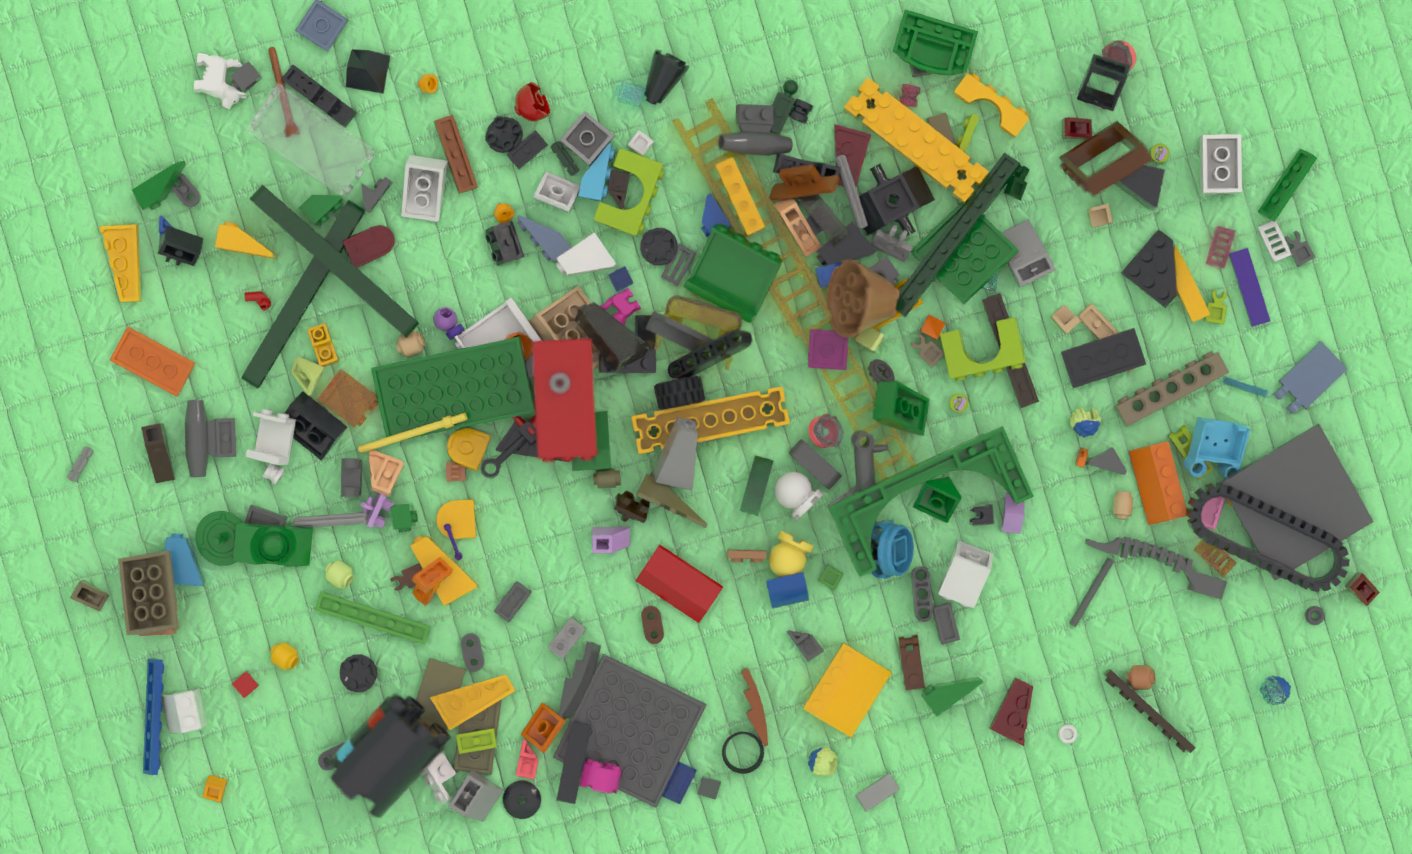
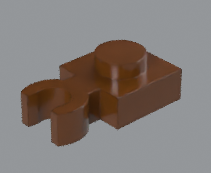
[390,563,422,591]

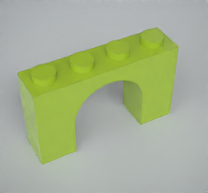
[593,148,665,237]
[940,317,1027,381]

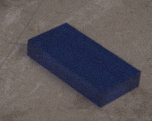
[662,762,697,804]

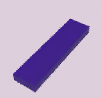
[1229,248,1270,327]

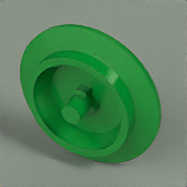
[195,511,243,566]

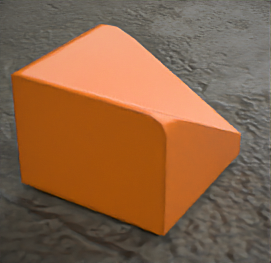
[920,314,946,340]

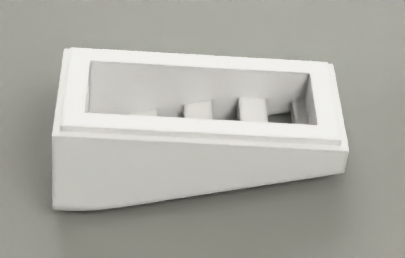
[1258,220,1292,263]

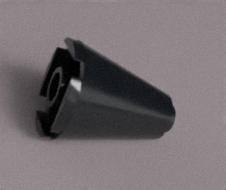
[644,49,689,105]

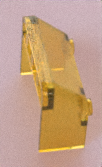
[654,295,742,370]

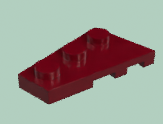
[834,124,871,187]
[989,677,1033,746]

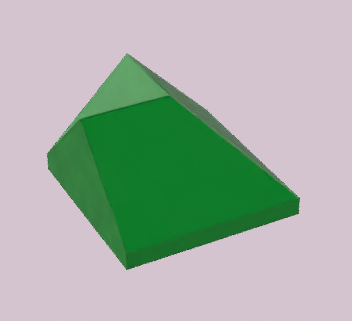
[913,476,962,523]

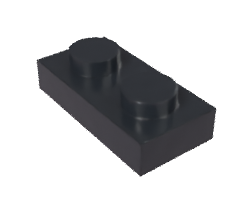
[507,130,548,170]

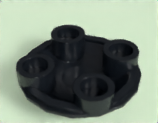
[485,116,523,153]
[640,228,678,266]
[340,654,377,692]

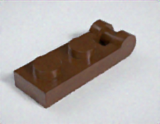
[898,635,925,690]

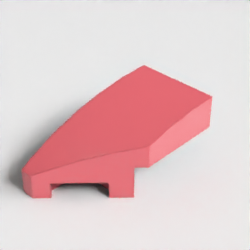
[516,740,538,780]

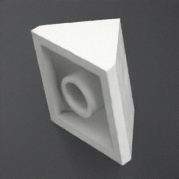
[534,172,580,213]

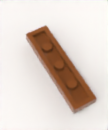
[434,115,478,194]

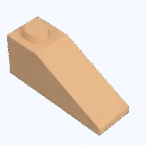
[773,198,822,257]

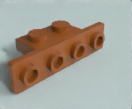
[769,165,839,201]

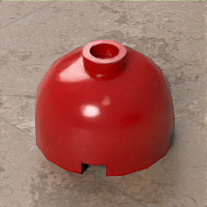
[514,82,550,122]

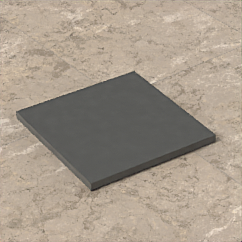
[1219,424,1374,580]
[553,654,707,808]

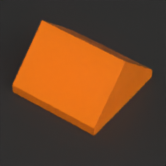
[521,703,566,753]

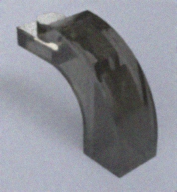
[794,194,849,245]

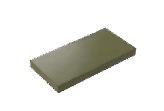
[416,658,466,731]
[453,699,502,775]

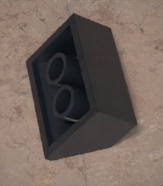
[285,391,347,461]

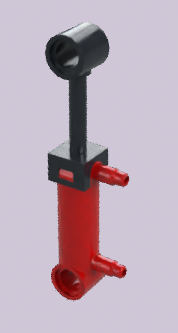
[481,414,537,479]

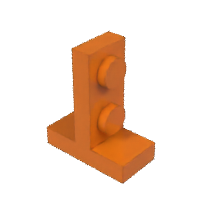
[412,557,453,606]

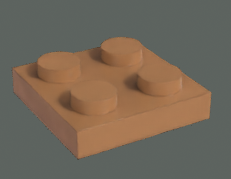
[727,549,766,563]

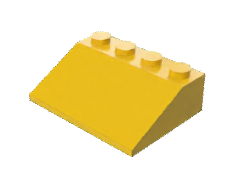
[803,642,892,737]

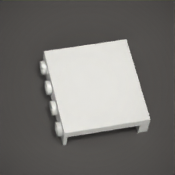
[454,297,542,379]

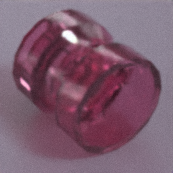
[899,84,921,107]

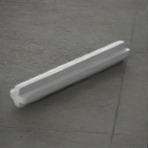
[835,155,868,229]
[293,512,368,527]

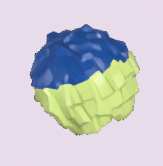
[1070,407,1101,438]
[808,747,838,777]

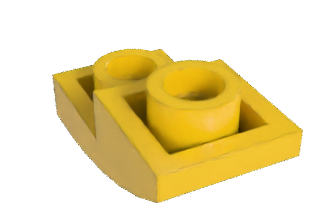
[307,323,339,367]

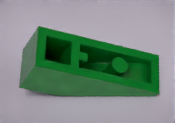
[132,161,186,210]

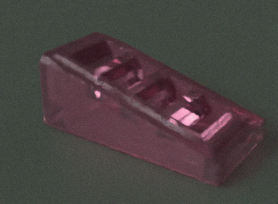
[1206,226,1235,269]

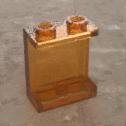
[317,369,378,428]

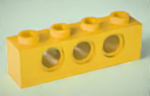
[715,157,765,237]

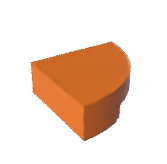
[1075,448,1088,468]

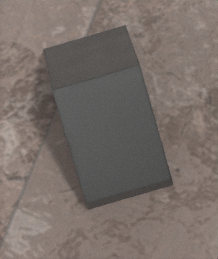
[1087,447,1127,475]

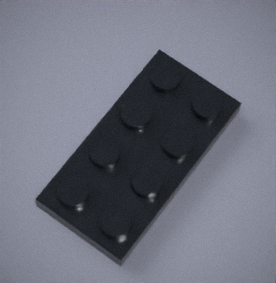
[1061,328,1146,388]

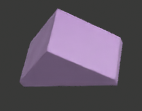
[1001,493,1025,534]

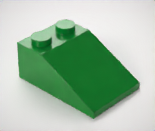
[872,381,929,436]
[572,411,611,471]
[921,677,984,716]

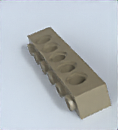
[1114,351,1229,427]

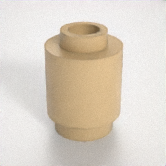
[1113,491,1133,520]

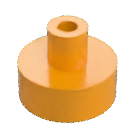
[418,74,438,93]
[494,203,514,223]

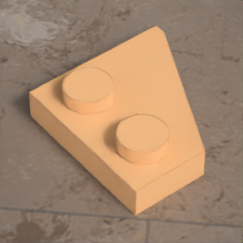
[369,450,404,497]

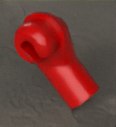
[244,291,271,310]

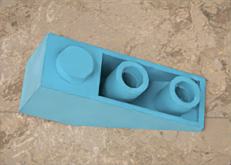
[579,143,615,202]

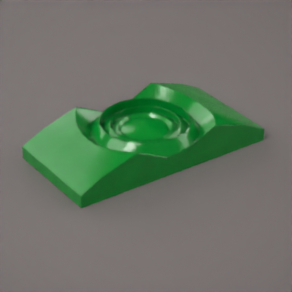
[232,523,313,567]

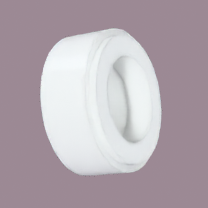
[1058,724,1078,744]

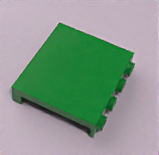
[683,224,783,323]

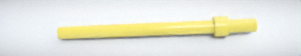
[358,413,468,453]

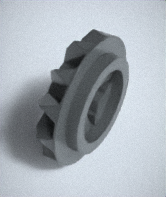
[868,359,895,385]

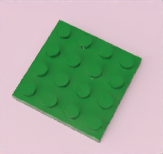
[911,202,1019,305]

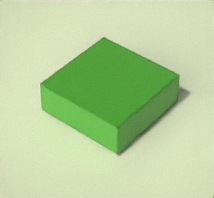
[818,564,844,590]

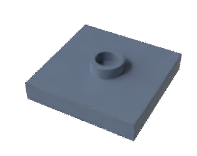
[295,0,349,52]

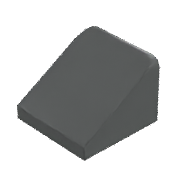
[697,776,721,800]

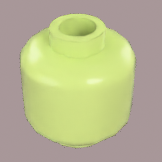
[325,560,354,589]

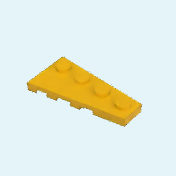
[430,674,516,730]

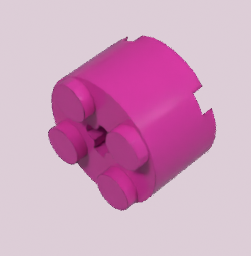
[579,759,622,794]

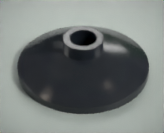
[503,780,541,819]

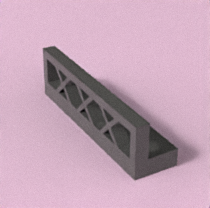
[646,311,714,351]

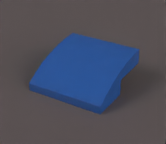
[766,572,809,609]

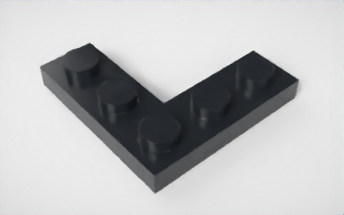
[599,315,656,373]

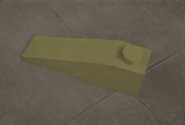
[636,472,707,528]

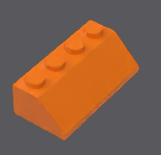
[1129,441,1186,525]

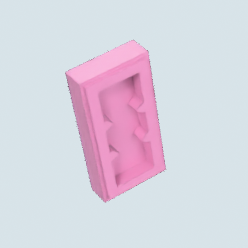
[1201,497,1225,530]

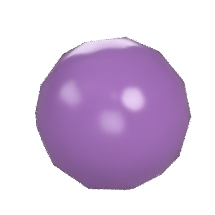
[433,307,457,331]

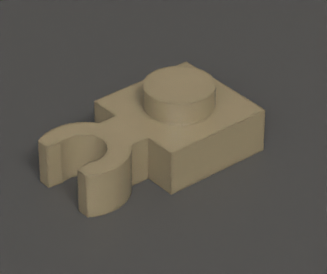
[910,334,944,368]

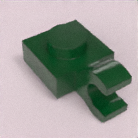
[1004,166,1029,201]

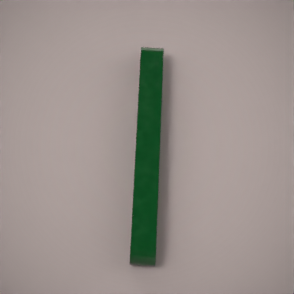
[250,185,420,338]
[241,200,365,389]

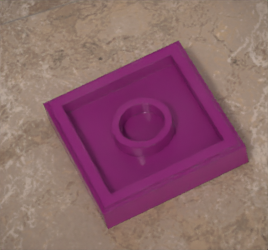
[808,329,848,370]

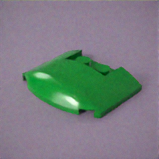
[893,9,978,75]

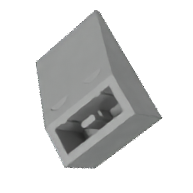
[1001,219,1056,288]

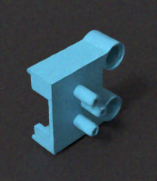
[1183,417,1250,479]

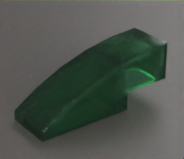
[739,455,773,516]

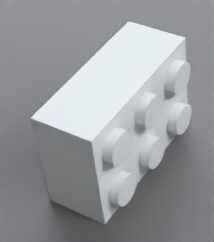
[1199,134,1242,194]

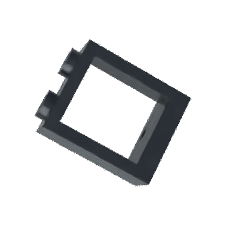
[1077,54,1130,111]

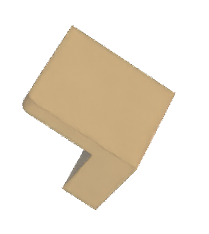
[1087,204,1113,228]
[1050,305,1081,334]

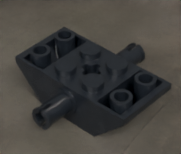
[859,163,935,237]

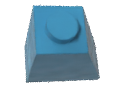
[165,533,204,586]

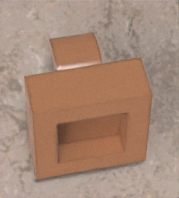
[446,462,466,482]

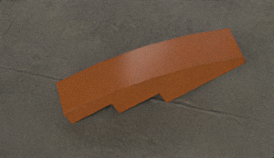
[741,667,768,747]

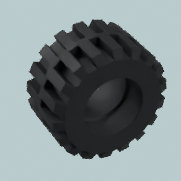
[654,376,705,410]

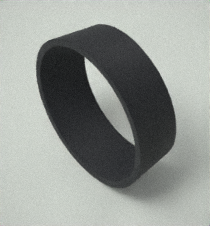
[722,731,764,774]

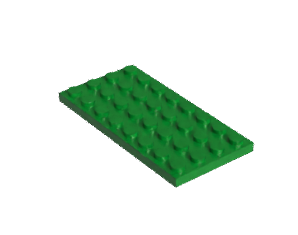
[371,337,536,439]

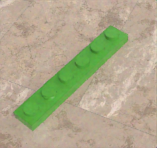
[315,592,431,645]

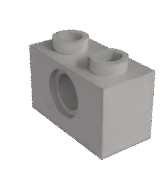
[547,616,586,659]

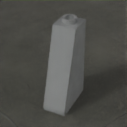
[653,418,698,490]

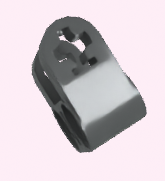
[340,458,362,497]

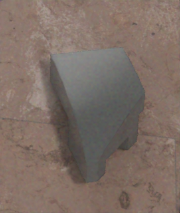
[787,630,824,662]

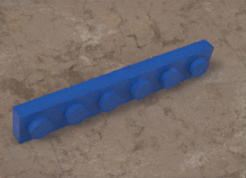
[143,658,164,775]

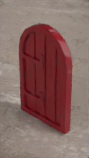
[342,225,395,268]

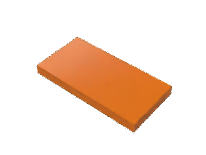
[110,327,196,397]

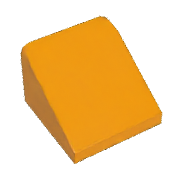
[203,775,227,803]

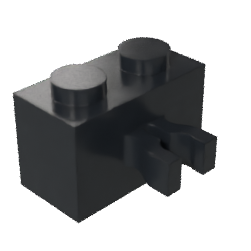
[158,225,203,266]

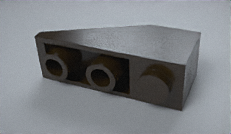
[141,423,175,483]

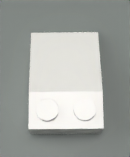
[401,155,448,222]

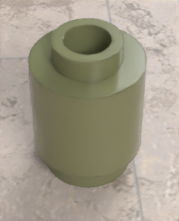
[593,469,621,489]

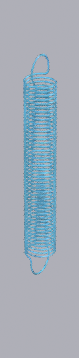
[1218,376,1272,398]

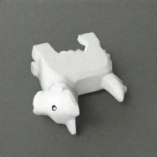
[193,53,247,110]

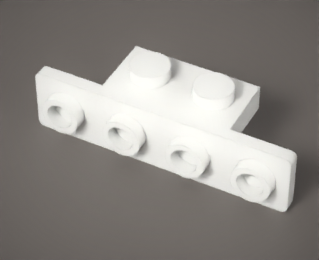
[422,752,456,805]

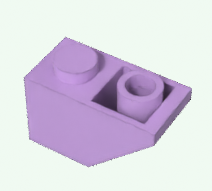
[591,527,630,553]

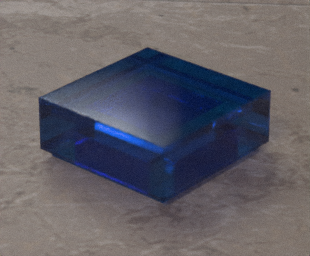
[608,266,634,292]

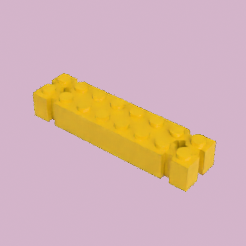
[844,77,989,204]
[631,386,790,454]

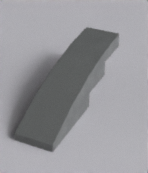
[558,642,601,719]

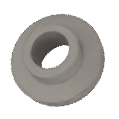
[550,373,570,393]

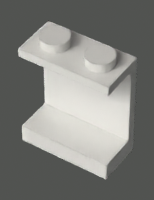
[246,409,296,465]

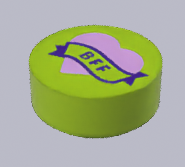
[1150,143,1170,163]
[949,393,969,413]

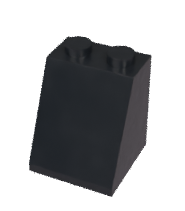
[1115,165,1165,210]

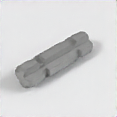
[67,446,94,482]

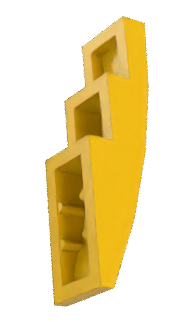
[1174,246,1210,323]

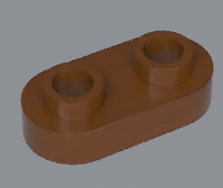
[641,606,664,644]

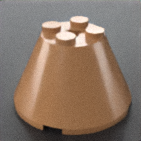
[827,260,899,337]

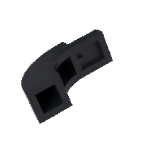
[773,154,841,177]

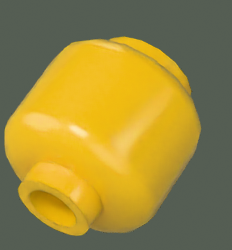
[270,642,299,671]

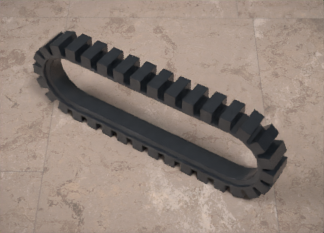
[1186,483,1350,592]

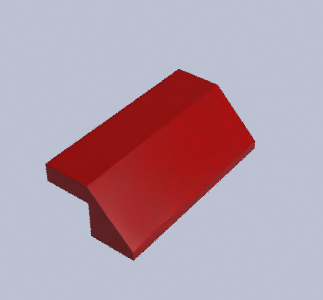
[635,544,723,623]

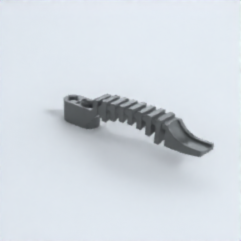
[1085,537,1227,600]

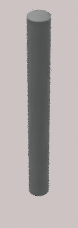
[1069,558,1114,627]

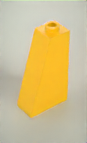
[410,535,478,606]

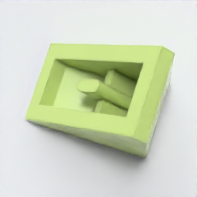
[855,328,885,353]
[291,357,324,395]

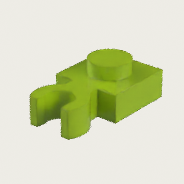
[1204,290,1227,325]

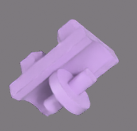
[359,492,393,528]

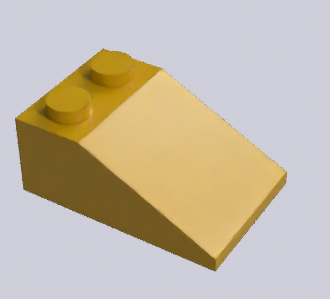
[215,222,277,259]

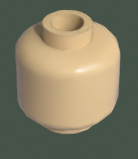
[396,330,426,358]

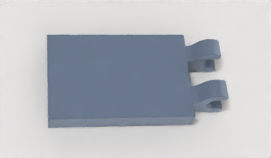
[1273,341,1347,414]

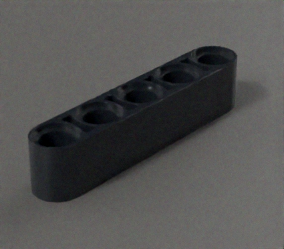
[668,330,752,379]

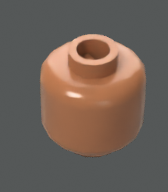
[1127,665,1155,690]

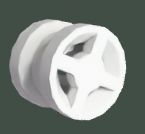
[262,464,286,485]

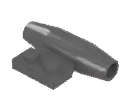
[718,104,793,156]
[185,400,236,477]

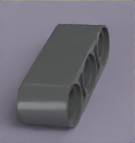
[789,439,842,490]
[911,566,933,622]

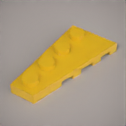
[99,224,141,302]

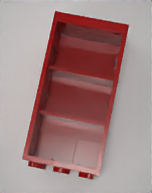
[533,338,597,462]

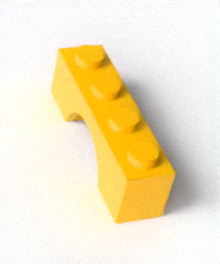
[953,73,1029,138]

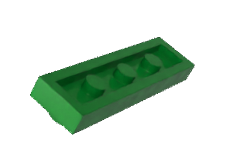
[1258,149,1317,222]

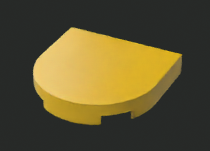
[447,428,491,472]
[436,499,476,539]

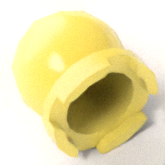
[769,531,814,577]

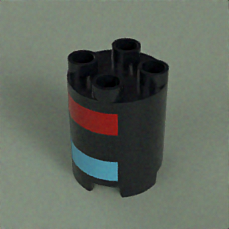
[324,693,451,818]

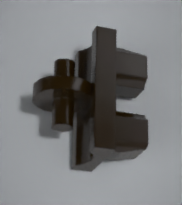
[614,490,650,523]

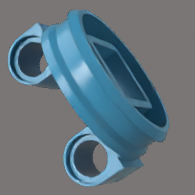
[871,520,914,579]

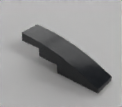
[281,64,357,128]
[556,722,591,804]

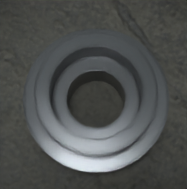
[1305,606,1324,625]

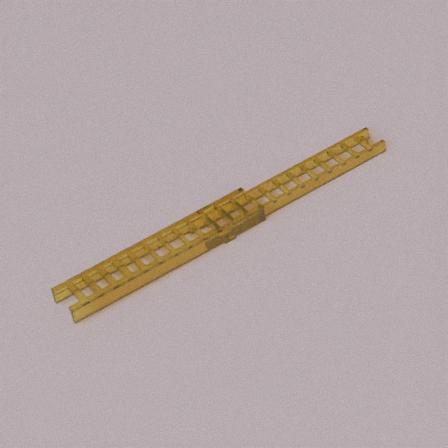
[672,98,916,480]

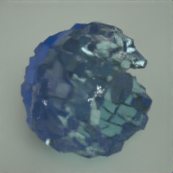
[1259,676,1291,705]

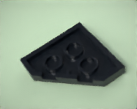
[1121,229,1178,308]

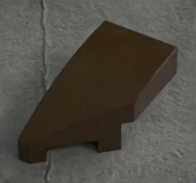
[608,170,630,209]

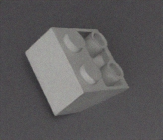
[449,769,504,822]

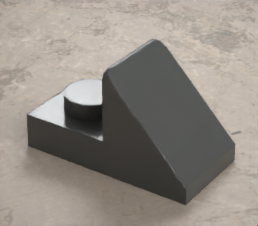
[361,177,393,213]

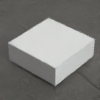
[627,130,654,156]

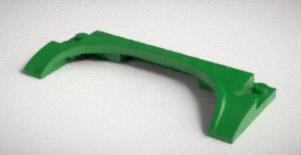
[828,426,1034,577]

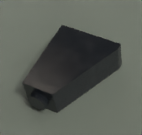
[816,222,876,265]

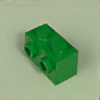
[390,503,418,533]

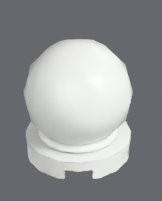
[775,472,824,521]

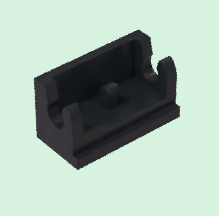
[969,504,994,526]

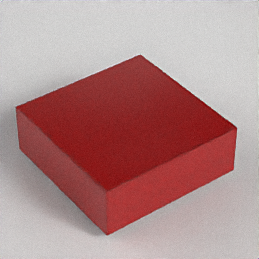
[232,671,259,698]

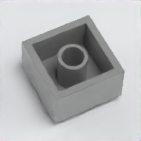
[560,111,615,166]

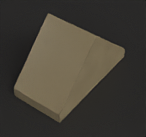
[70,580,109,612]

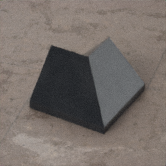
[346,49,390,94]

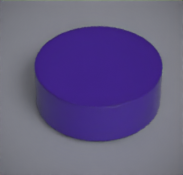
[445,323,465,340]

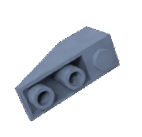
[517,215,572,263]

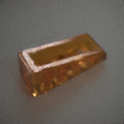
[1194,540,1236,577]

